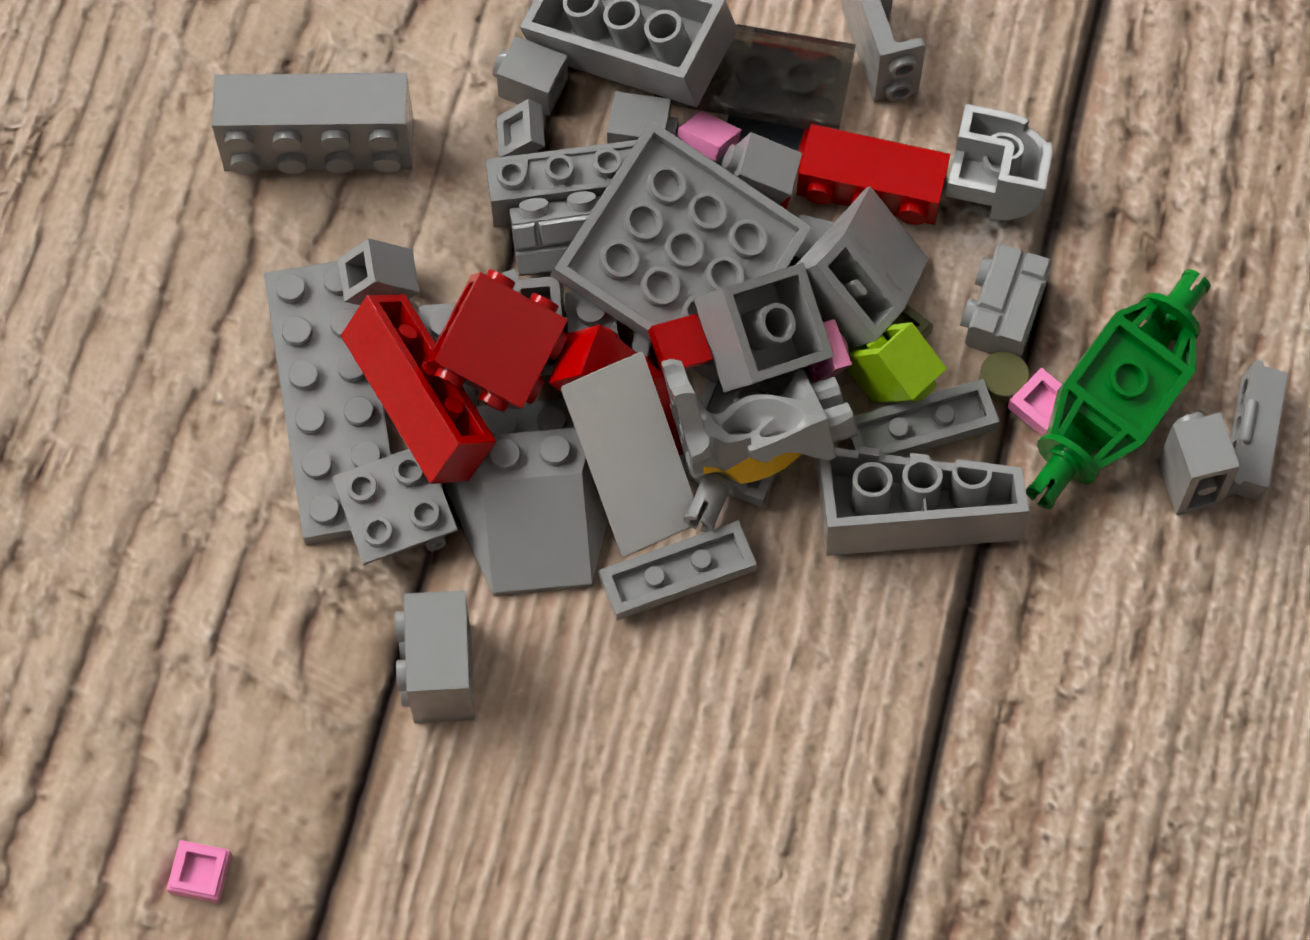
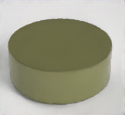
[979,351,1029,403]

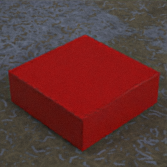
[648,313,713,376]

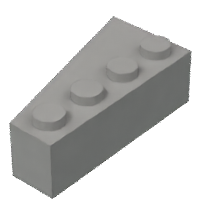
[816,443,1029,556]

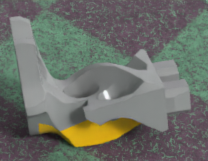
[661,359,857,484]

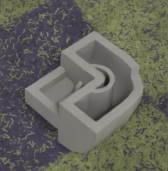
[945,104,1052,220]

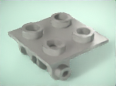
[332,449,458,565]

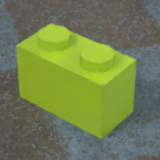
[846,322,947,403]

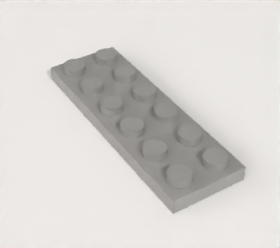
[264,261,391,545]

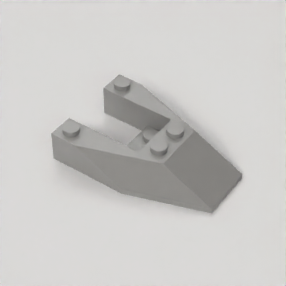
[418,292,618,596]

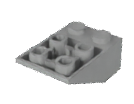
[797,186,929,349]

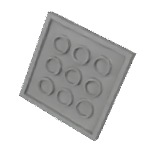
[550,120,812,383]

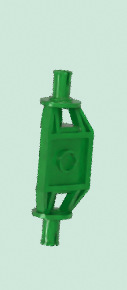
[1026,269,1211,509]

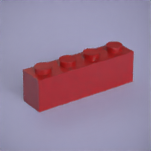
[340,294,497,484]

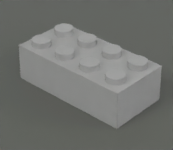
[520,0,738,108]
[212,73,413,175]

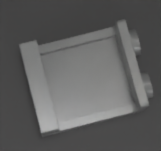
[842,0,926,102]

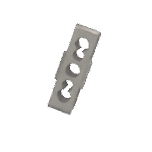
[1227,360,1288,500]

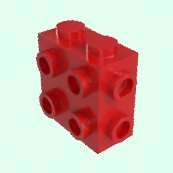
[426,269,568,413]

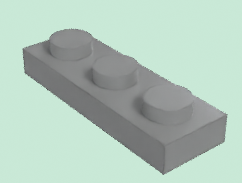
[848,379,1000,457]
[599,521,757,621]

